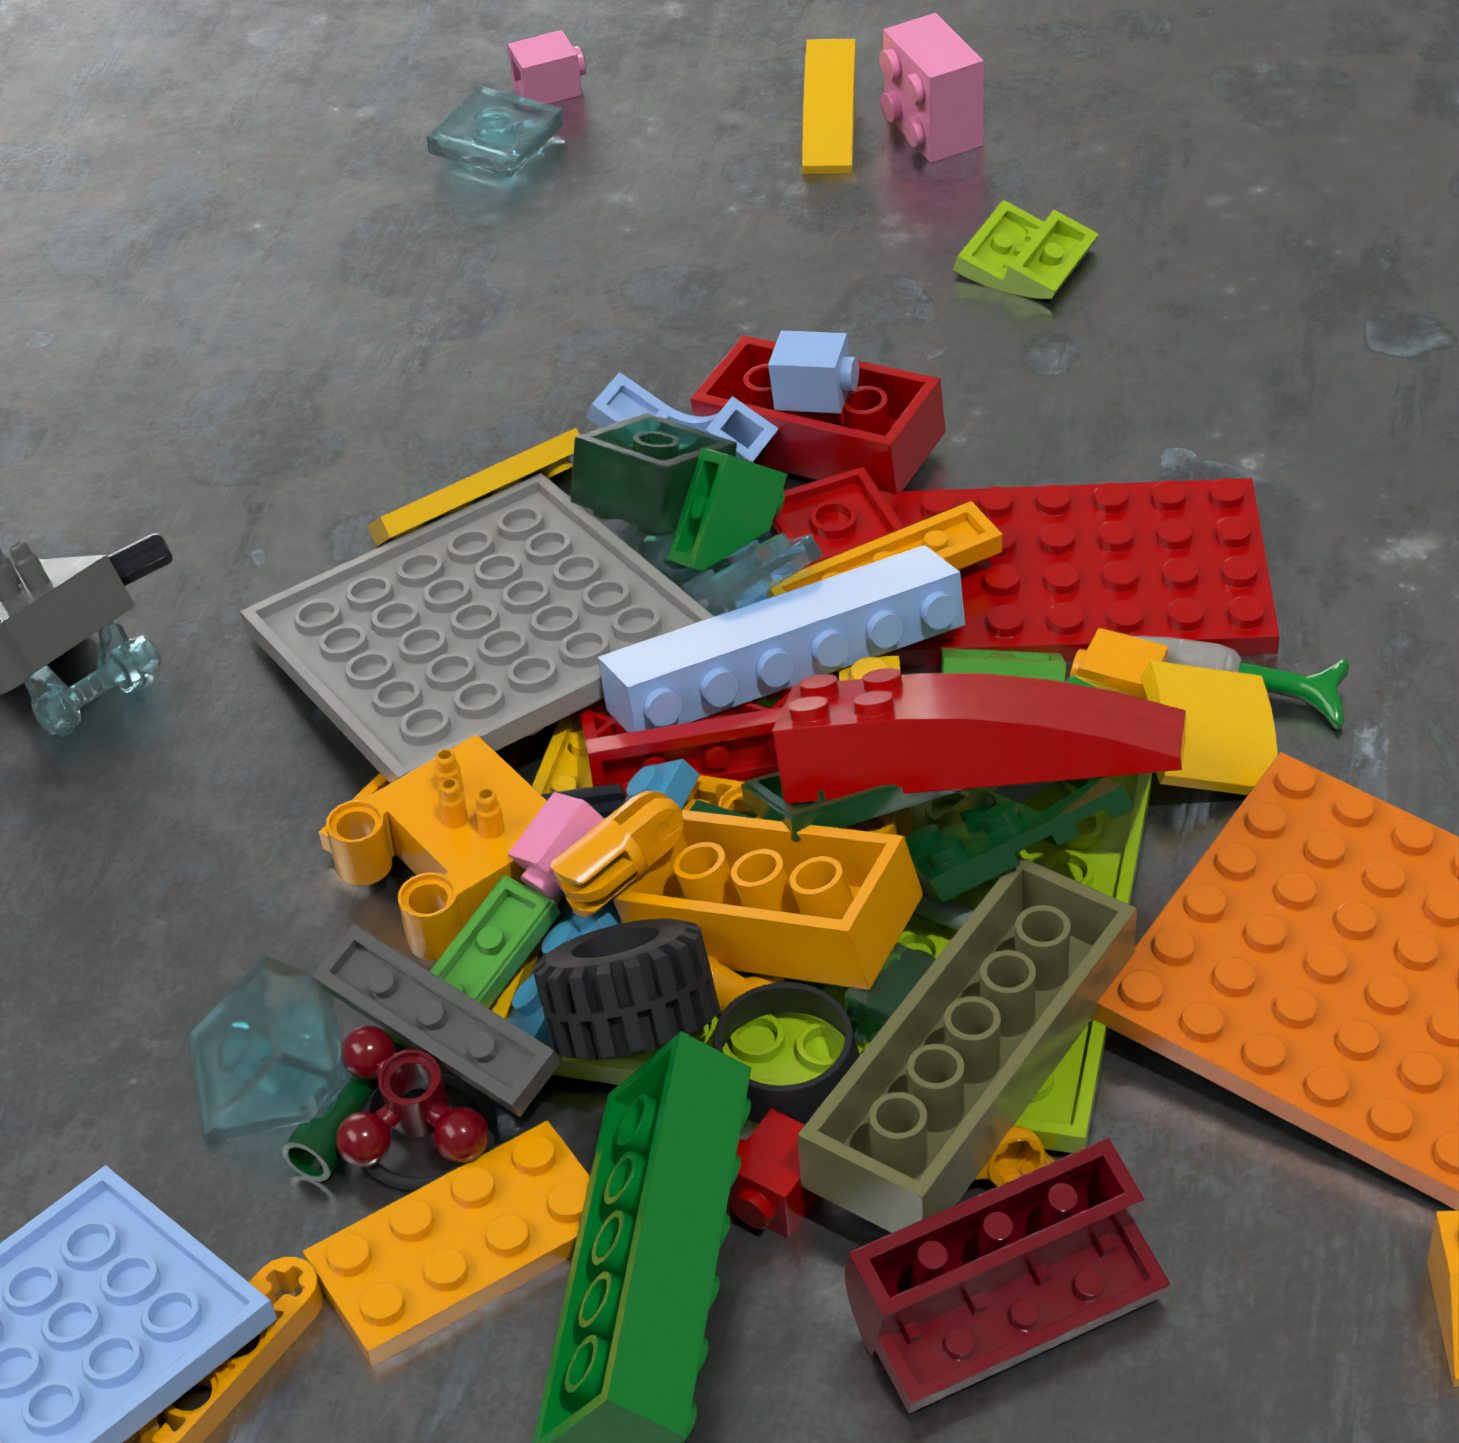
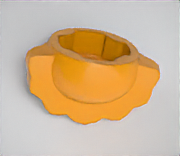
[975,1126,1055,1186]

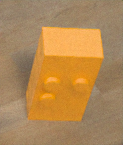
[612,810,924,990]

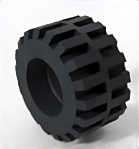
[533,918,720,1060]

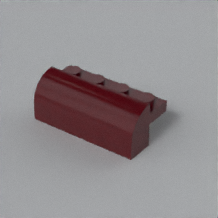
[845,1137,1171,1413]

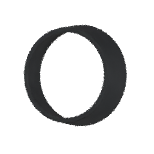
[713,982,860,1124]

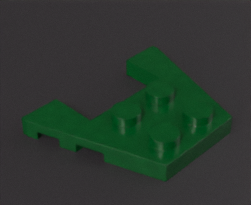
[905,777,1134,903]

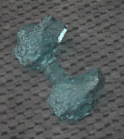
[24,621,161,737]

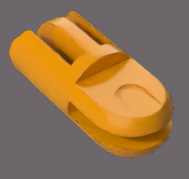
[550,791,684,918]

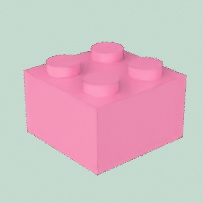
[879,13,984,163]

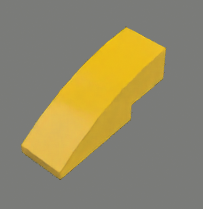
[802,39,856,174]

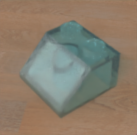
[188,956,349,1142]

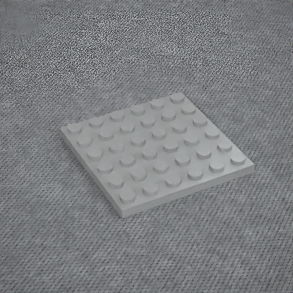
[240,473,714,783]

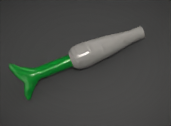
[1129,635,1349,731]

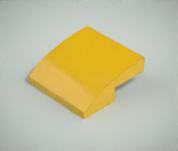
[1141,660,1278,795]

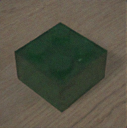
[570,413,737,536]

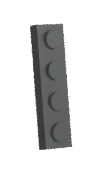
[311,924,562,1117]

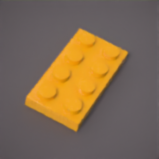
[302,1120,590,1368]

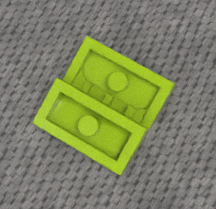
[952,199,1099,299]

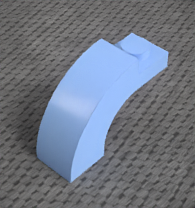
[585,372,779,488]

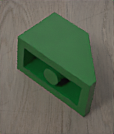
[667,448,787,571]

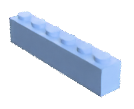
[598,545,965,733]

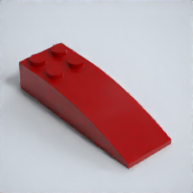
[772,668,1187,804]

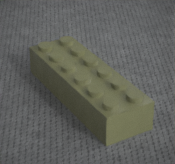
[798,856,1137,1233]

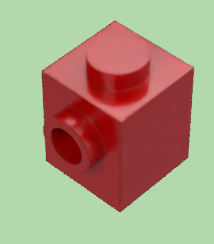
[728,1109,820,1239]

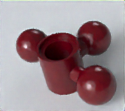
[335,1025,489,1167]

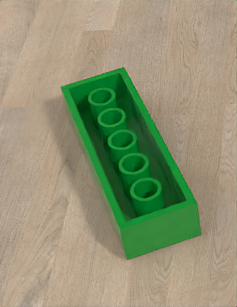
[533,1031,751,1443]

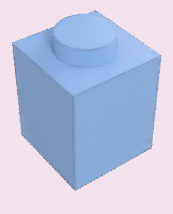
[768,330,859,413]

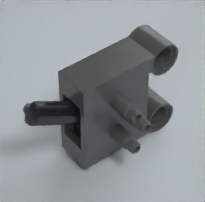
[0,533,173,695]

